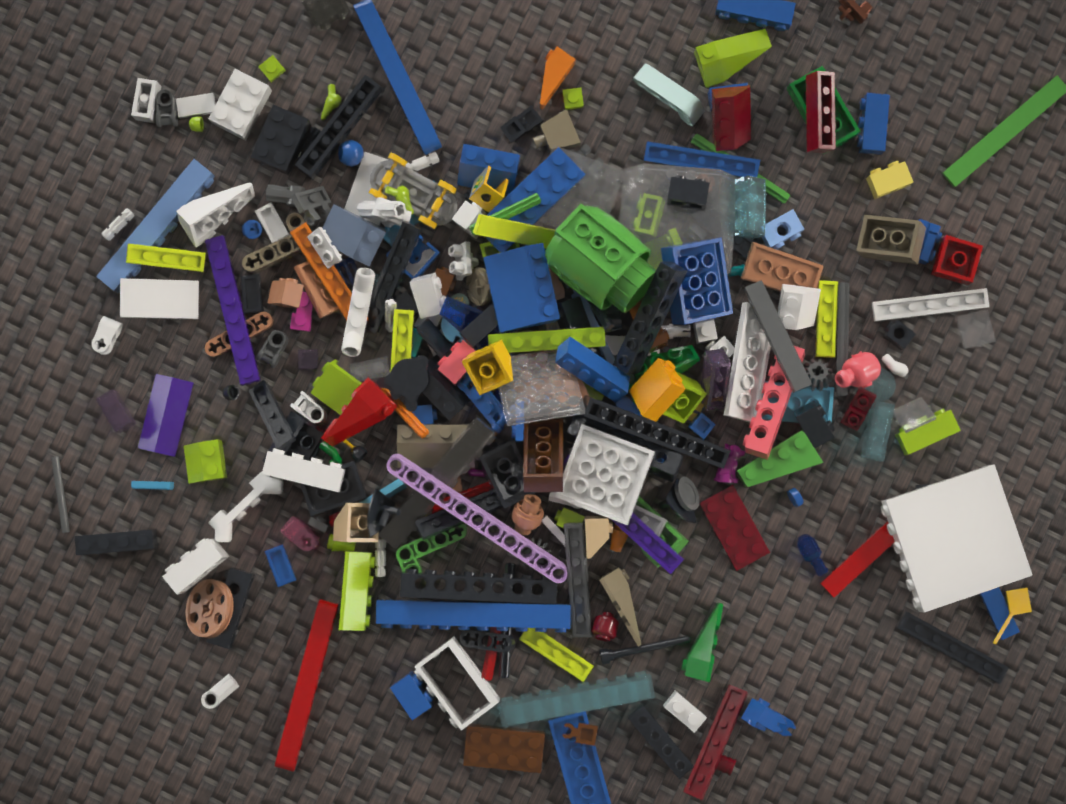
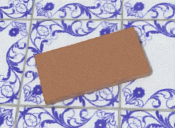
[741,242,823,292]

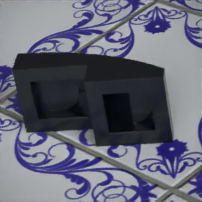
[500,105,544,143]

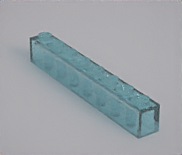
[498,671,655,727]

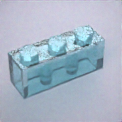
[735,175,766,239]
[861,401,895,462]

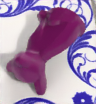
[714,444,745,483]

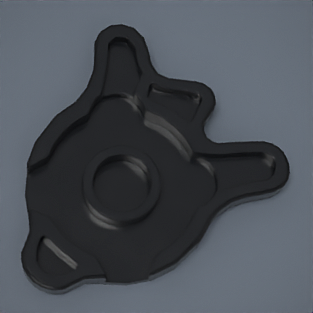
[376,355,429,412]

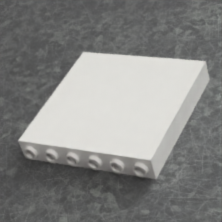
[881,464,1032,612]

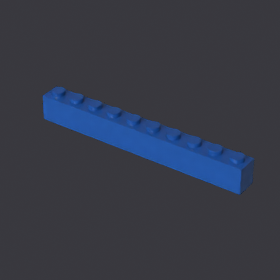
[376,600,571,632]

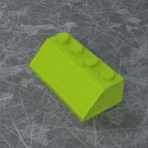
[339,551,375,631]

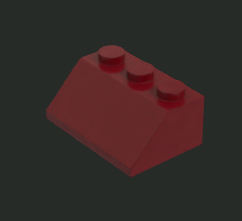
[711,85,751,151]

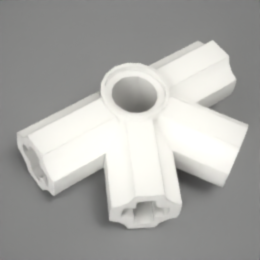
[357,197,412,228]

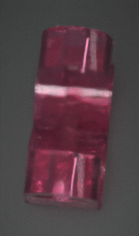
[280,516,320,551]

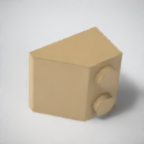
[333,503,379,542]
[585,515,613,559]

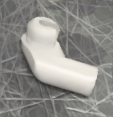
[881,354,908,377]

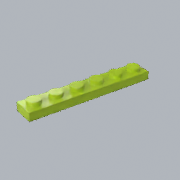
[488,327,606,353]

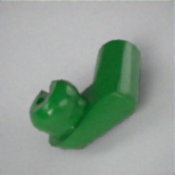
[319,441,342,464]

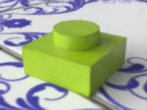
[258,55,286,83]
[562,87,584,110]

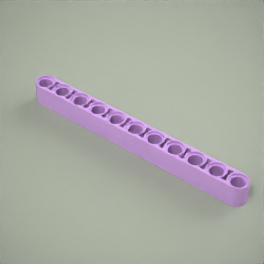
[387,454,567,583]

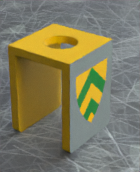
[469,165,509,213]

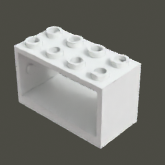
[414,636,500,730]

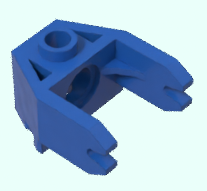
[741,698,796,736]

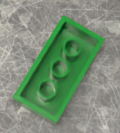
[786,66,861,154]

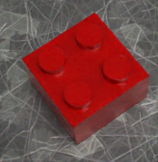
[931,235,983,285]

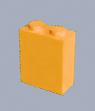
[629,358,686,422]

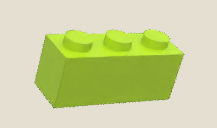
[895,408,961,455]

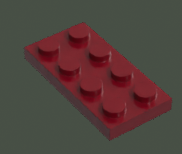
[699,485,770,571]

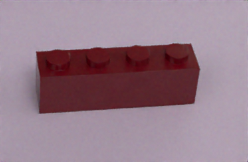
[806,71,836,153]

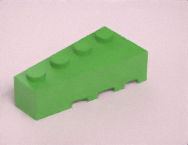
[736,430,823,488]

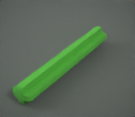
[469,193,541,236]

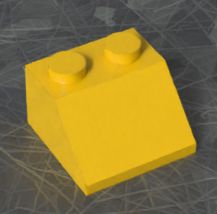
[461,339,513,395]

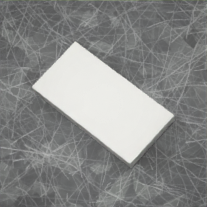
[345,152,388,226]
[120,278,199,319]

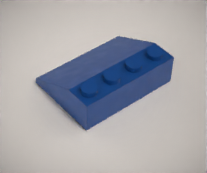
[661,237,733,325]
[483,243,560,333]

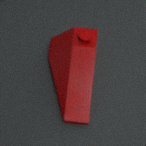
[321,377,398,446]

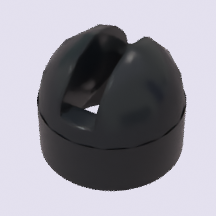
[223,385,240,401]

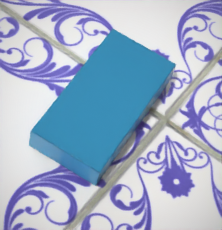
[131,481,174,490]

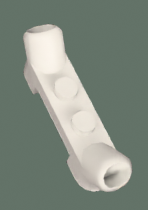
[341,268,375,357]
[208,472,283,542]

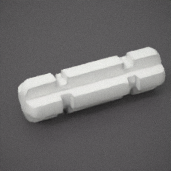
[406,152,439,171]
[102,209,134,241]
[385,299,397,333]
[375,539,386,577]

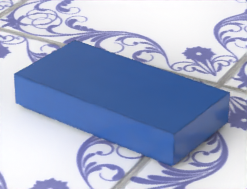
[264,544,297,587]

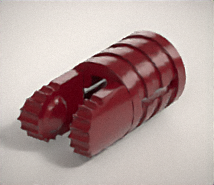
[716,754,736,776]

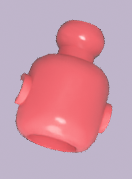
[835,351,881,388]

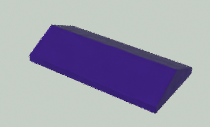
[138,374,194,457]

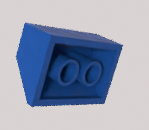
[457,144,520,195]

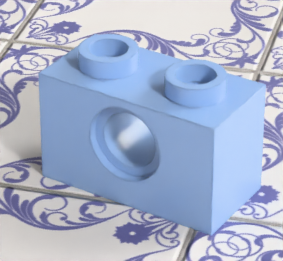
[758,209,804,250]

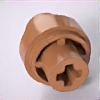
[512,494,544,535]

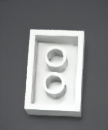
[208,69,272,141]
[162,538,229,595]

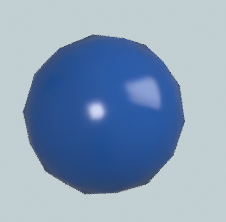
[338,140,364,167]

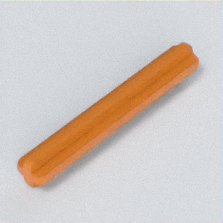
[382,388,429,438]

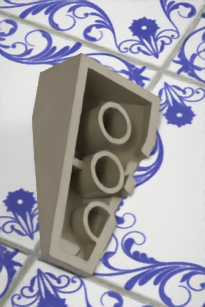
[598,567,641,647]

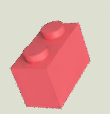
[438,340,475,385]

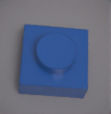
[688,412,716,439]

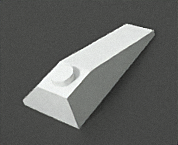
[176,183,255,247]

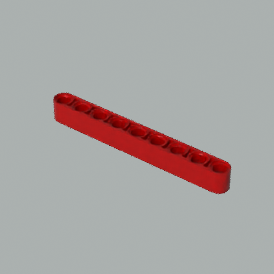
[275,599,339,772]

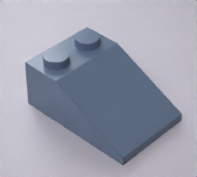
[322,204,386,266]

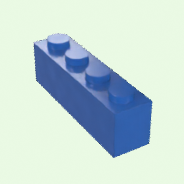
[715,0,796,31]
[555,337,630,403]

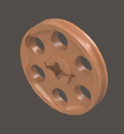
[185,579,233,638]

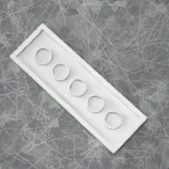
[724,302,771,423]

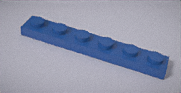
[644,141,760,179]

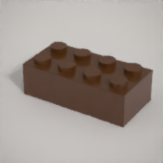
[523,418,563,492]
[463,724,545,773]

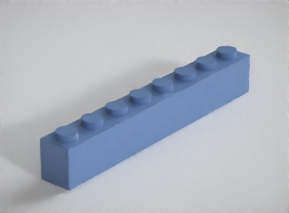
[96,159,215,293]

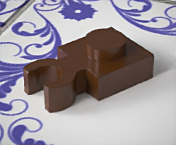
[563,722,598,746]

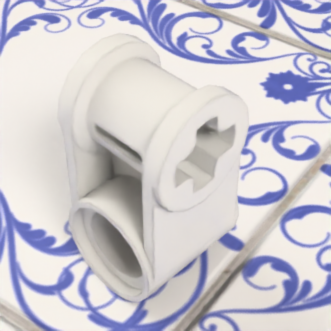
[92,316,123,355]
[290,391,327,425]

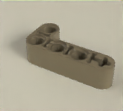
[242,213,305,274]

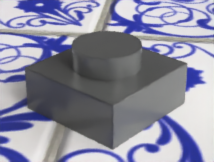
[308,515,330,532]

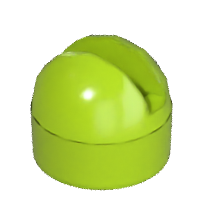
[189,117,204,132]

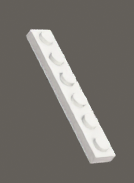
[872,288,989,322]

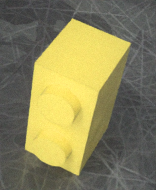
[866,161,913,199]

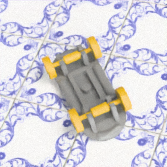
[368,153,457,230]

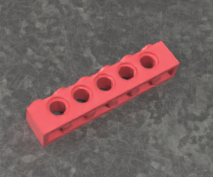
[743,346,805,460]

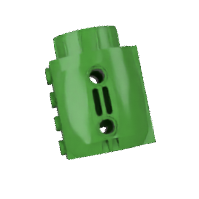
[545,204,656,313]

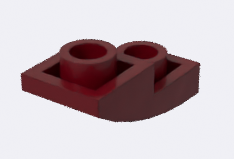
[840,387,877,431]

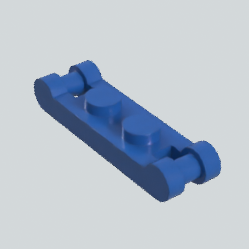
[457,372,512,433]

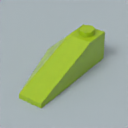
[694,29,772,88]

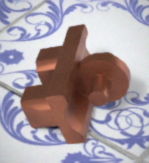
[838,0,873,24]

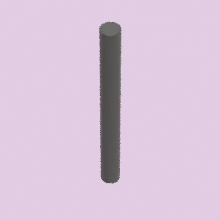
[51,456,70,533]

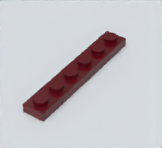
[683,684,748,801]

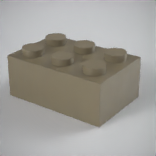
[856,215,926,265]

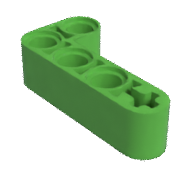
[396,524,467,579]

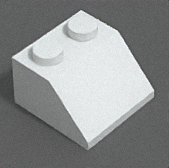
[777,284,821,330]

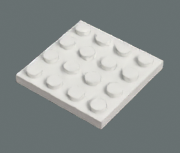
[555,424,655,525]

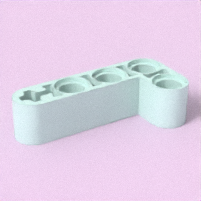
[633,63,705,126]

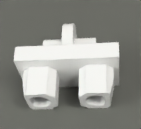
[448,241,479,281]

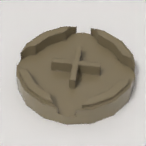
[466,267,492,306]

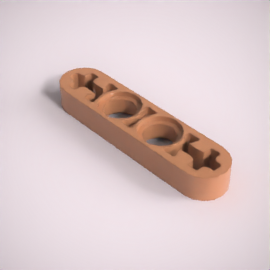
[205,312,274,357]

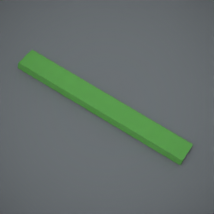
[942,75,1066,188]

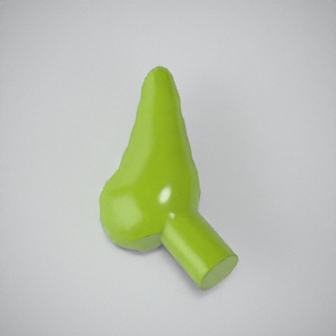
[321,84,342,120]
[385,186,414,215]

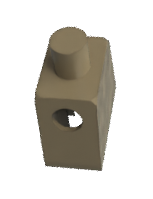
[533,109,581,153]

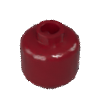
[592,612,619,642]

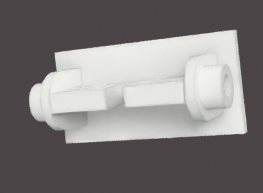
[307,227,342,269]

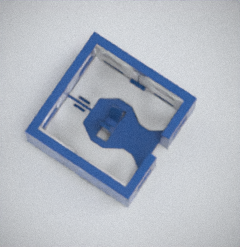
[386,235,440,279]

